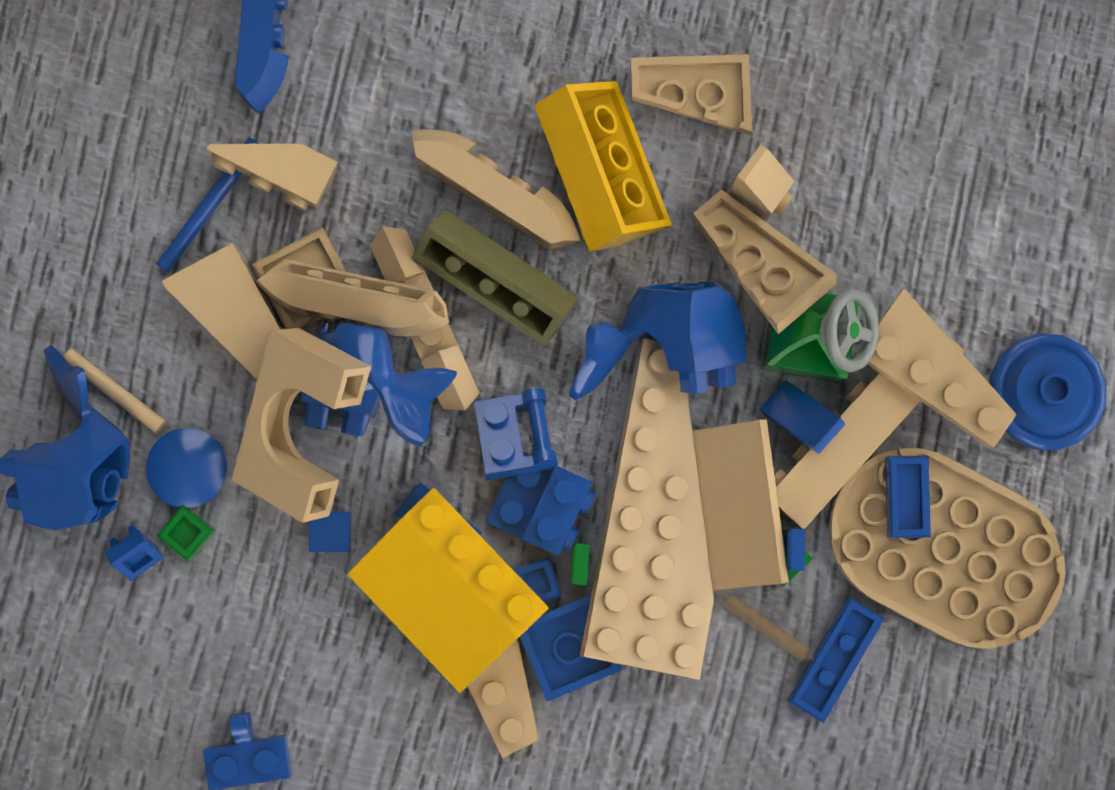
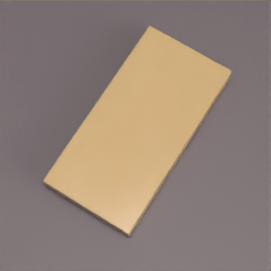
[692,419,789,591]

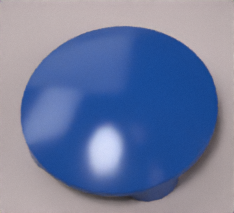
[146,428,227,508]

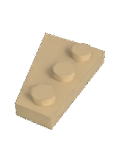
[630,54,752,135]

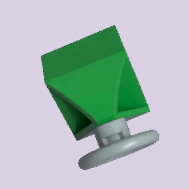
[761,289,879,383]

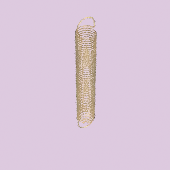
[717,592,815,661]

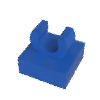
[105,525,164,581]

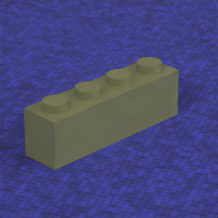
[411,210,579,346]

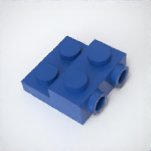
[485,451,596,556]

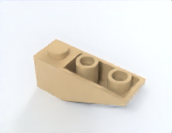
[206,144,338,211]

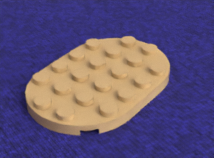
[829,448,1065,649]

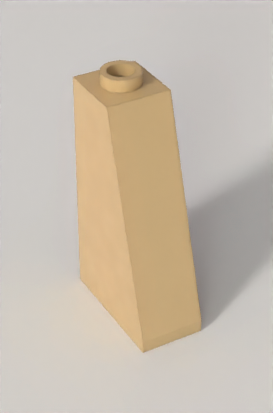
[162,243,283,379]

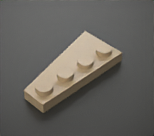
[693,189,837,334]

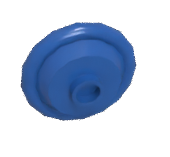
[989,333,1107,451]

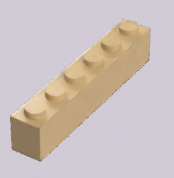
[774,330,965,529]

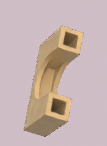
[232,328,371,523]

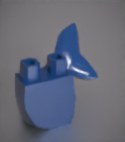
[569,281,746,400]
[301,323,457,447]
[0,345,130,530]

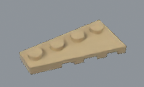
[856,288,1017,449]
[468,639,539,758]

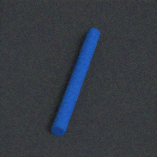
[156,137,259,273]

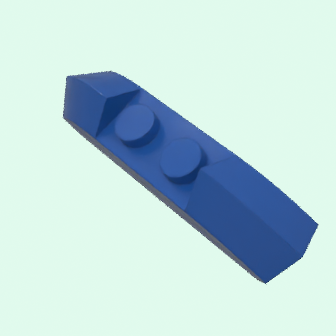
[235,0,289,114]

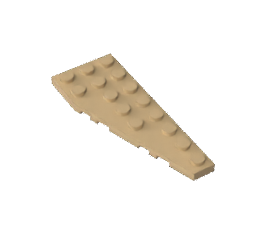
[580,338,714,680]

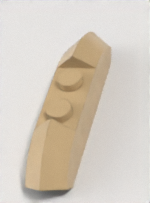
[411,130,580,250]
[370,226,479,411]
[255,259,449,336]

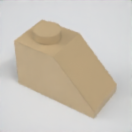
[728,144,795,221]

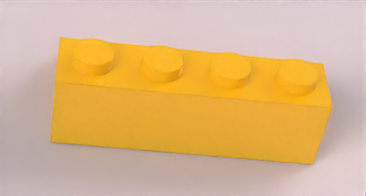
[534,81,672,252]

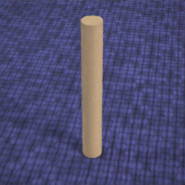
[63,349,166,434]

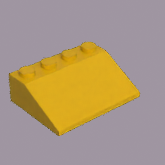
[347,488,549,693]

